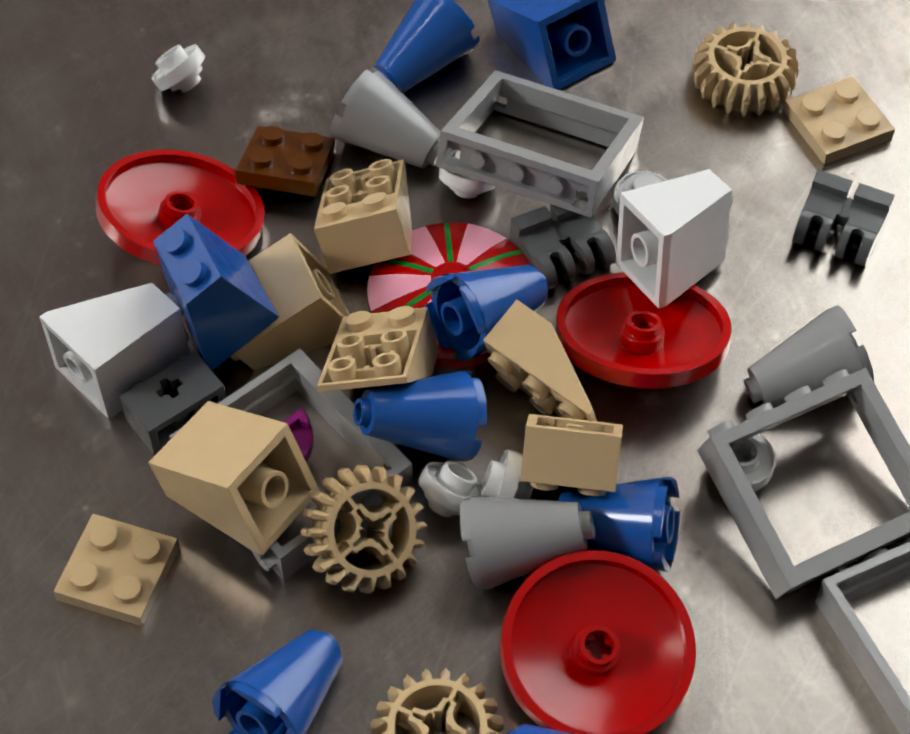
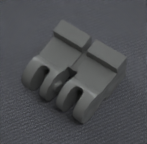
[792,169,895,267]
[510,191,616,289]

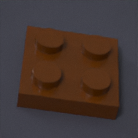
[235,126,336,196]

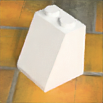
[616,169,733,308]
[39,283,190,419]

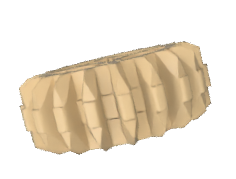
[692,21,799,118]
[300,465,427,594]
[371,668,504,734]

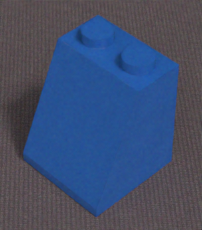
[488,0,617,90]
[153,214,279,371]

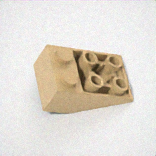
[314,159,413,274]
[483,300,597,422]
[317,306,439,392]
[520,414,623,496]

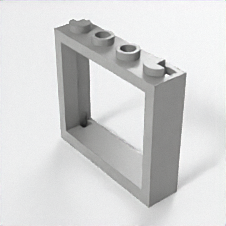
[436,70,644,218]
[170,348,413,581]
[697,367,910,599]
[815,537,910,734]

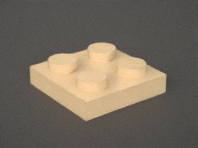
[783,76,895,165]
[53,513,180,627]

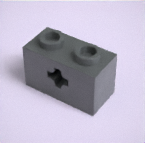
[119,351,226,456]

